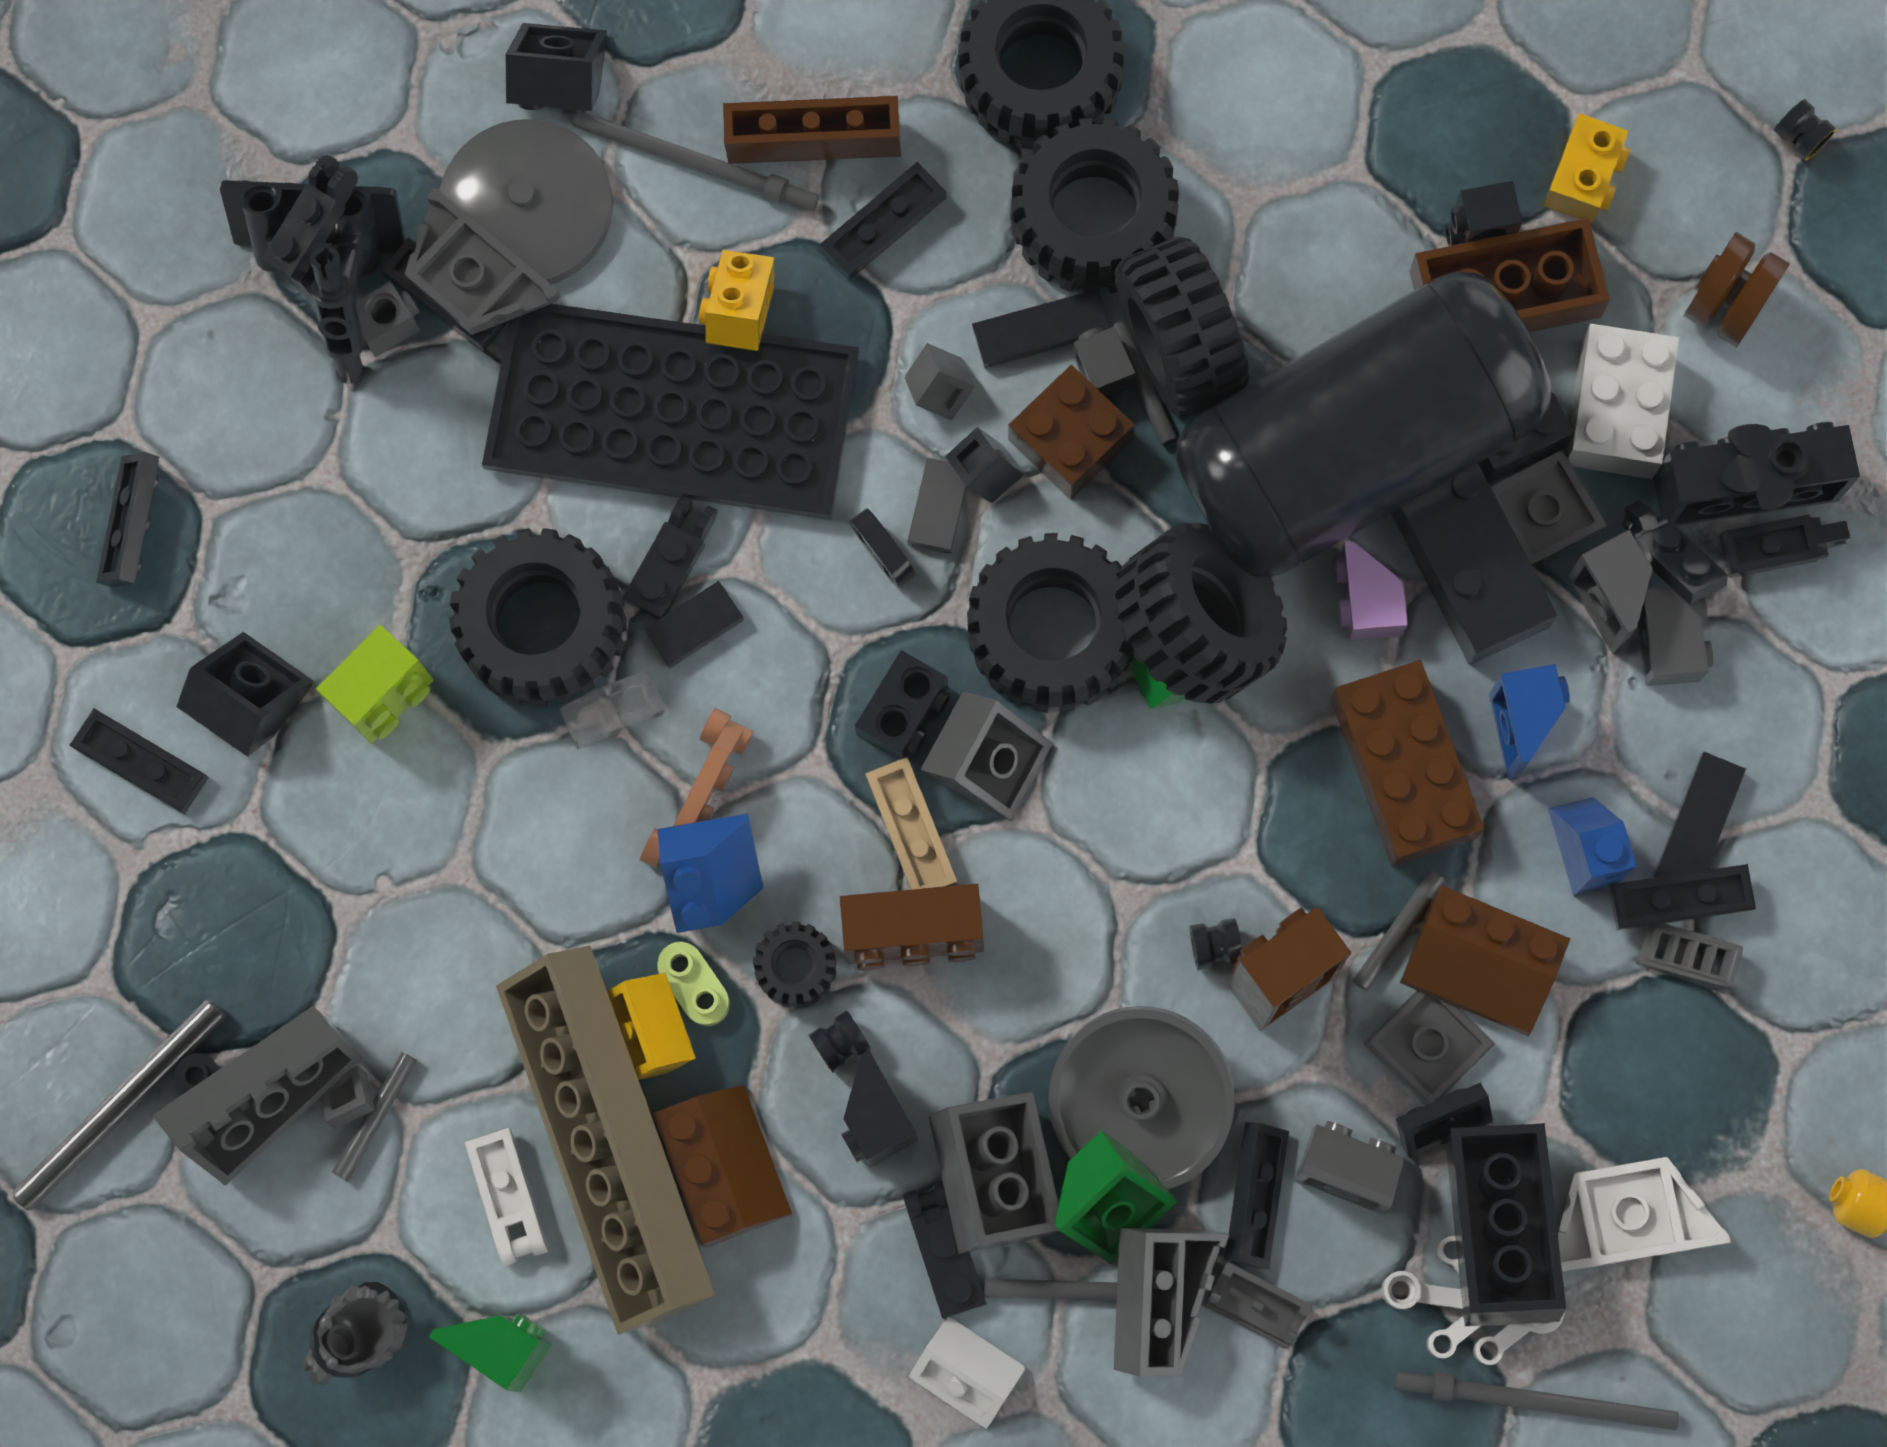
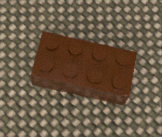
[1409,218,1610,333]
[1330,659,1484,867]
[1228,906,1352,1031]

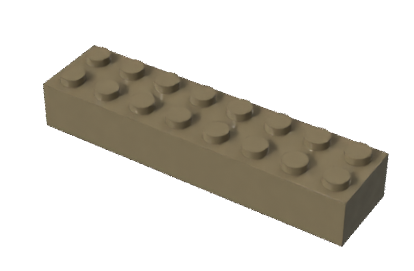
[496,945,715,1335]

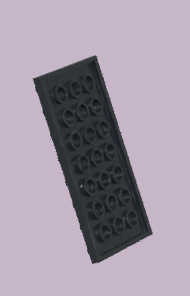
[482,304,860,520]

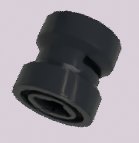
[1774,99,1837,161]
[1189,918,1242,971]
[808,1010,871,1074]

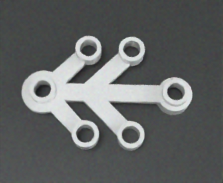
[1382,1236,1565,1365]

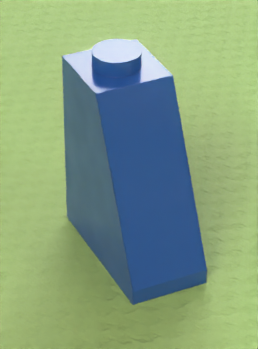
[1548,797,1637,896]

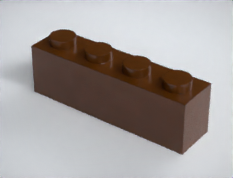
[723,96,901,164]

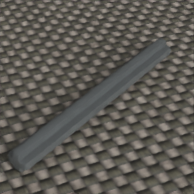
[12,1000,226,1211]

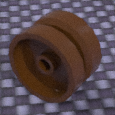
[1683,232,1790,347]

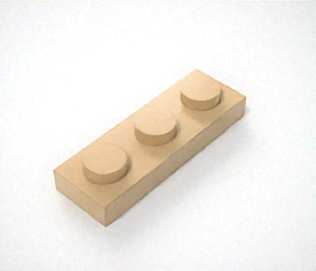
[865,757,958,889]

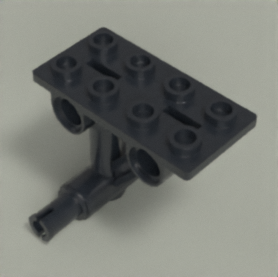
[220,180,406,384]

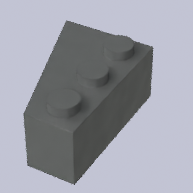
[1114,1228,1229,1377]

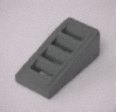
[1636,924,1743,994]

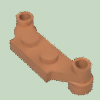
[639,708,754,868]

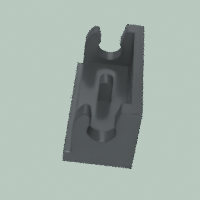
[1204,1262,1313,1349]

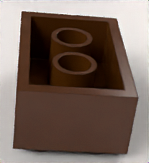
[840,884,984,970]

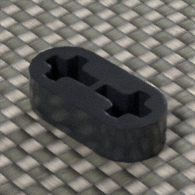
[849,508,916,588]

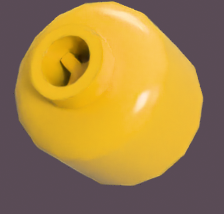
[1829,1169,1887,1238]

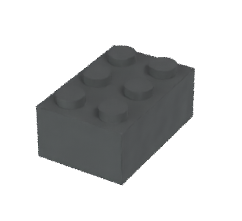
[929,1092,1059,1254]

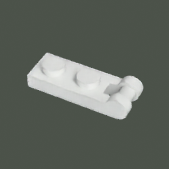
[464,1128,549,1267]

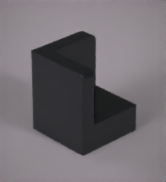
[945,427,1024,503]

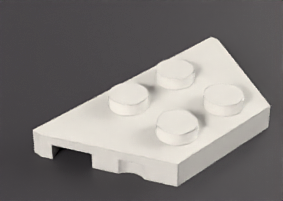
[1558,1157,1730,1272]

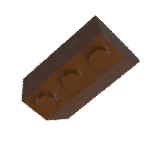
[1400,885,1571,1037]
[653,1085,792,1248]

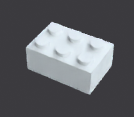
[1566,323,1679,479]

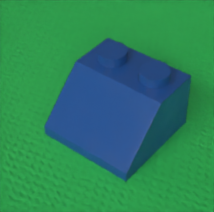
[1489,664,1570,780]
[658,813,763,933]

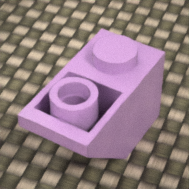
[1334,542,1407,640]

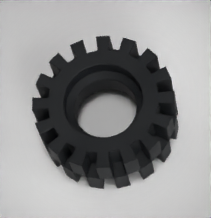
[753,922,837,1008]

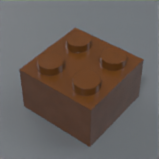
[1008,364,1134,500]

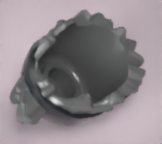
[303,1282,408,1386]

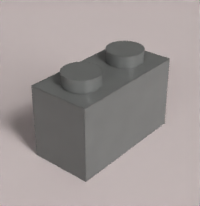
[1638,586,1713,686]

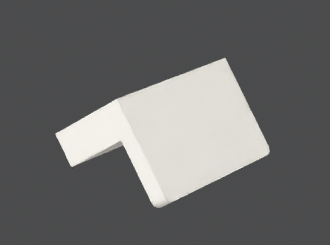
[908,1317,1025,1429]

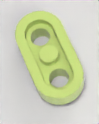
[657,942,730,1026]

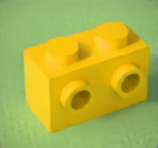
[1543,113,1631,224]
[699,250,775,351]
[607,973,696,1080]

